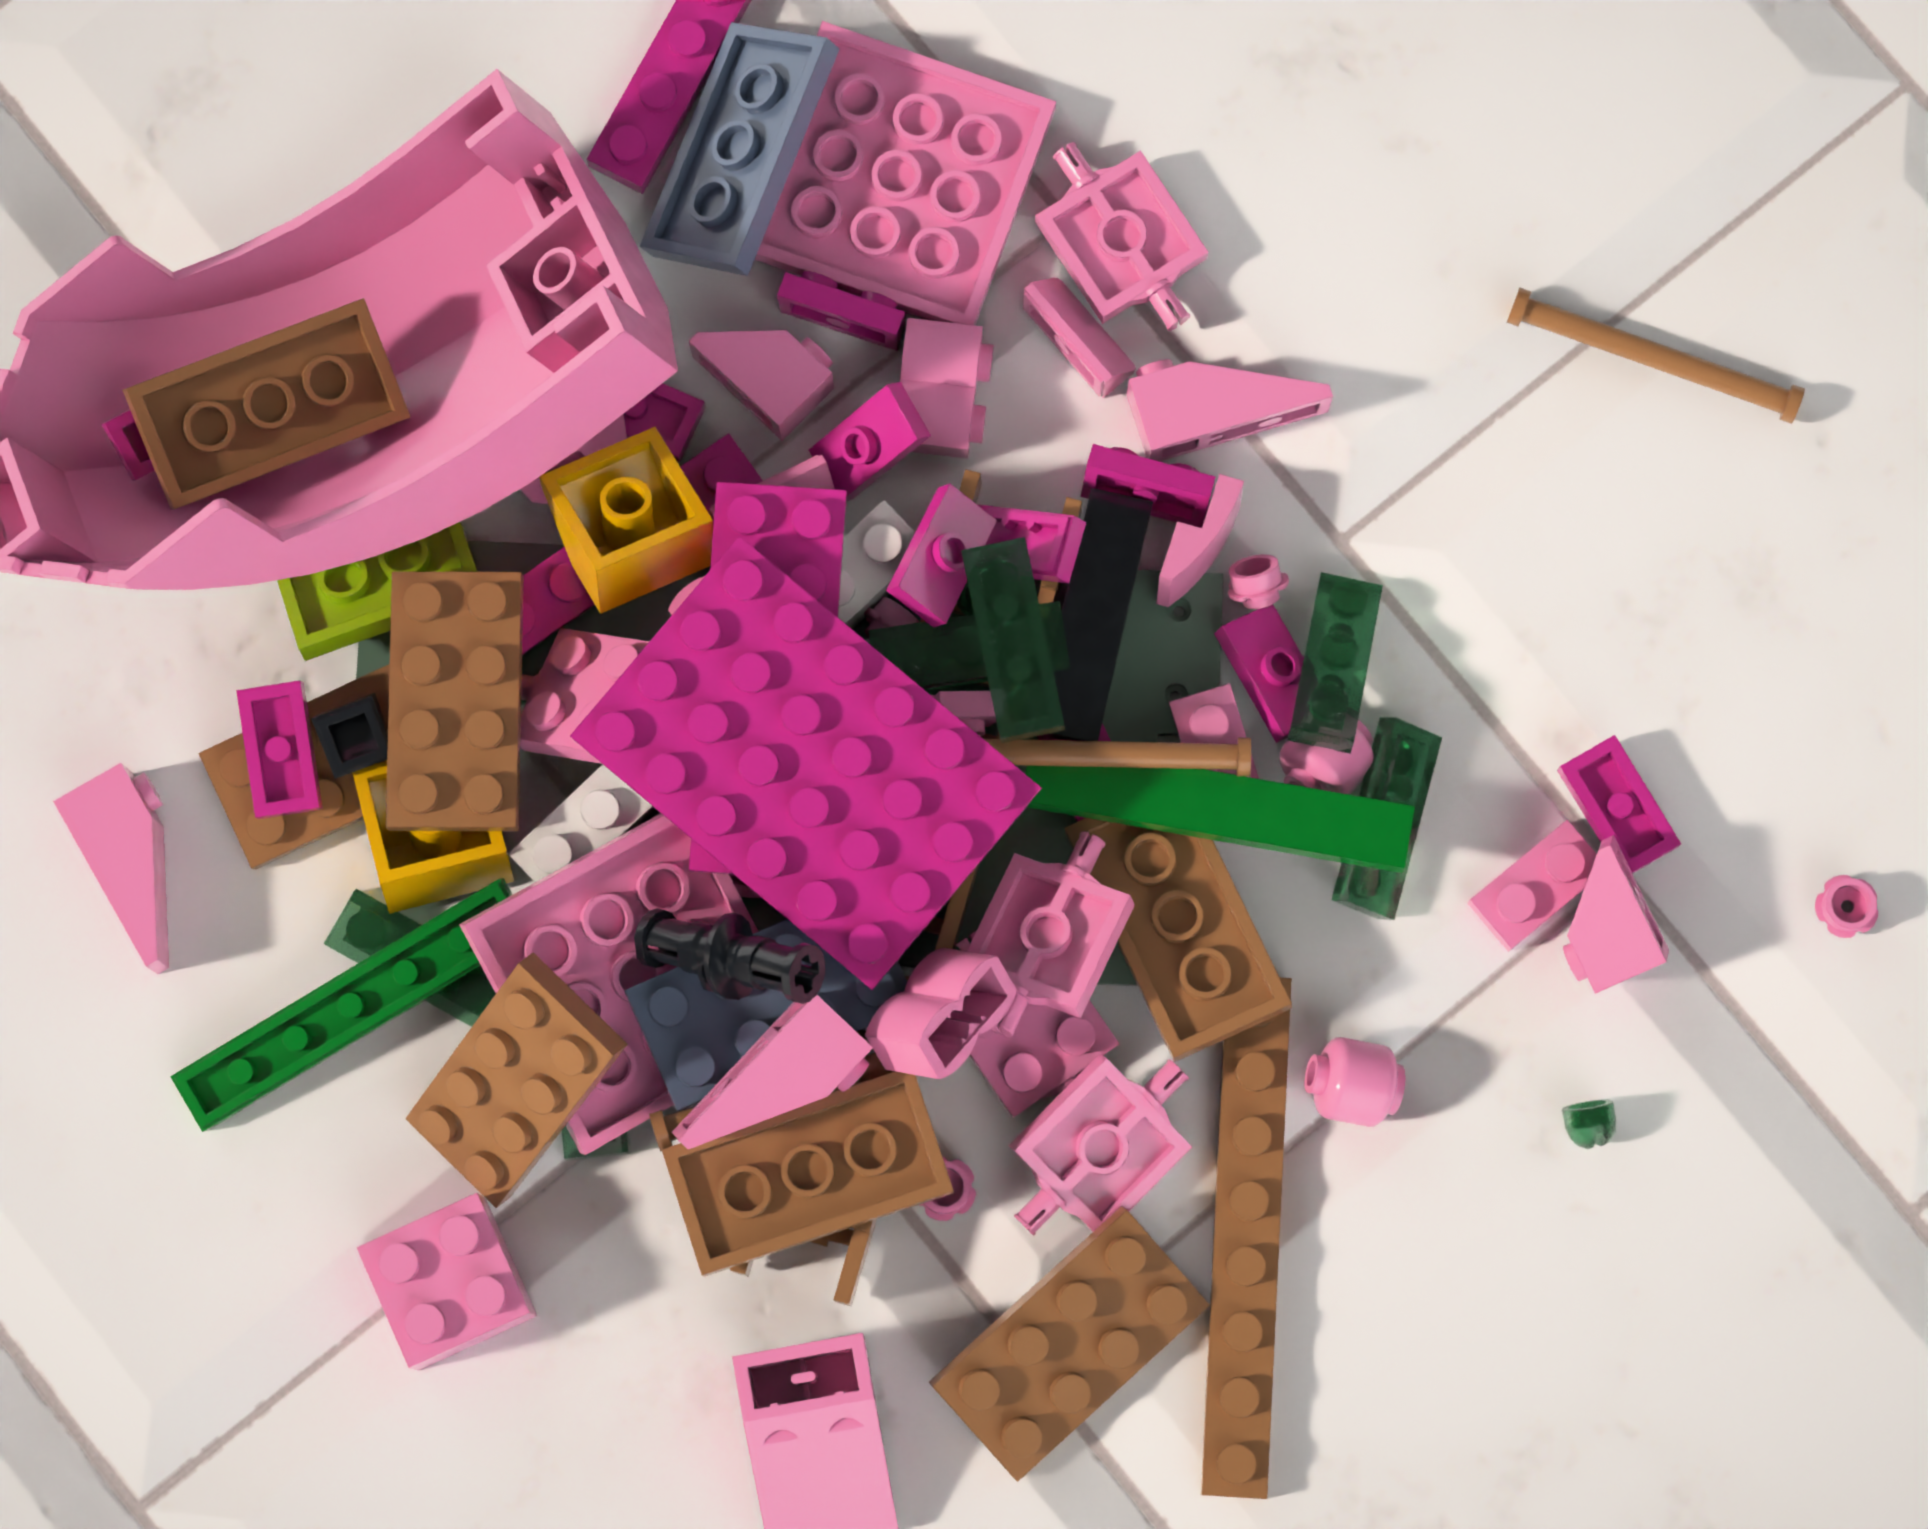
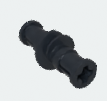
[634,908,825,1004]

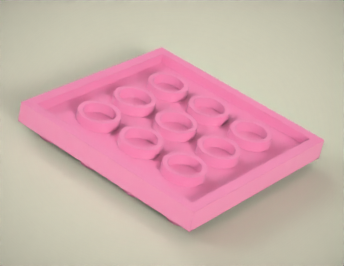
[755,21,1056,326]
[459,814,759,1155]

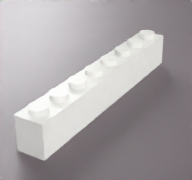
[508,500,915,882]

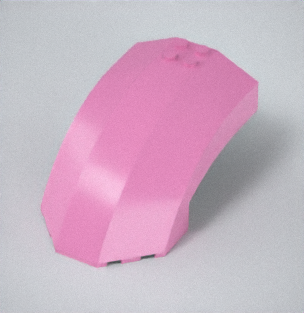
[0,69,678,590]

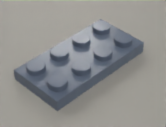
[639,22,840,276]
[624,919,907,1111]

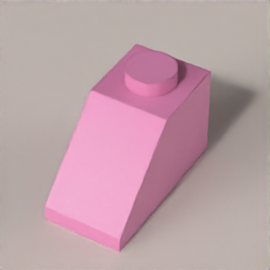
[689,330,834,441]
[1563,835,1669,994]

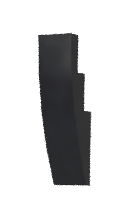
[1034,488,1153,741]

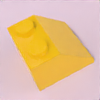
[539,427,713,614]
[352,761,514,914]

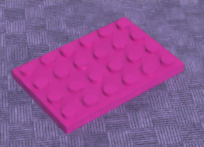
[570,536,1042,991]

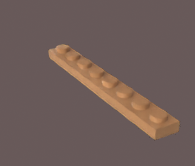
[1200,977,1292,1499]

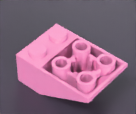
[732,1333,899,1529]

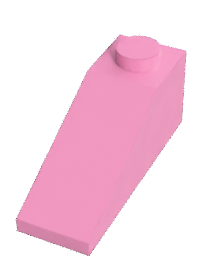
[1127,359,1333,462]
[53,763,169,974]
[672,995,873,1149]

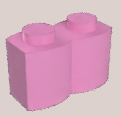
[900,318,994,459]
[865,948,1017,1079]

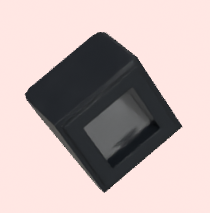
[311,693,388,779]

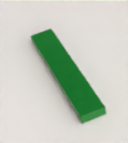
[1026,739,1415,873]
[170,878,513,1132]

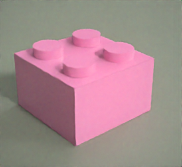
[356,1193,537,1370]

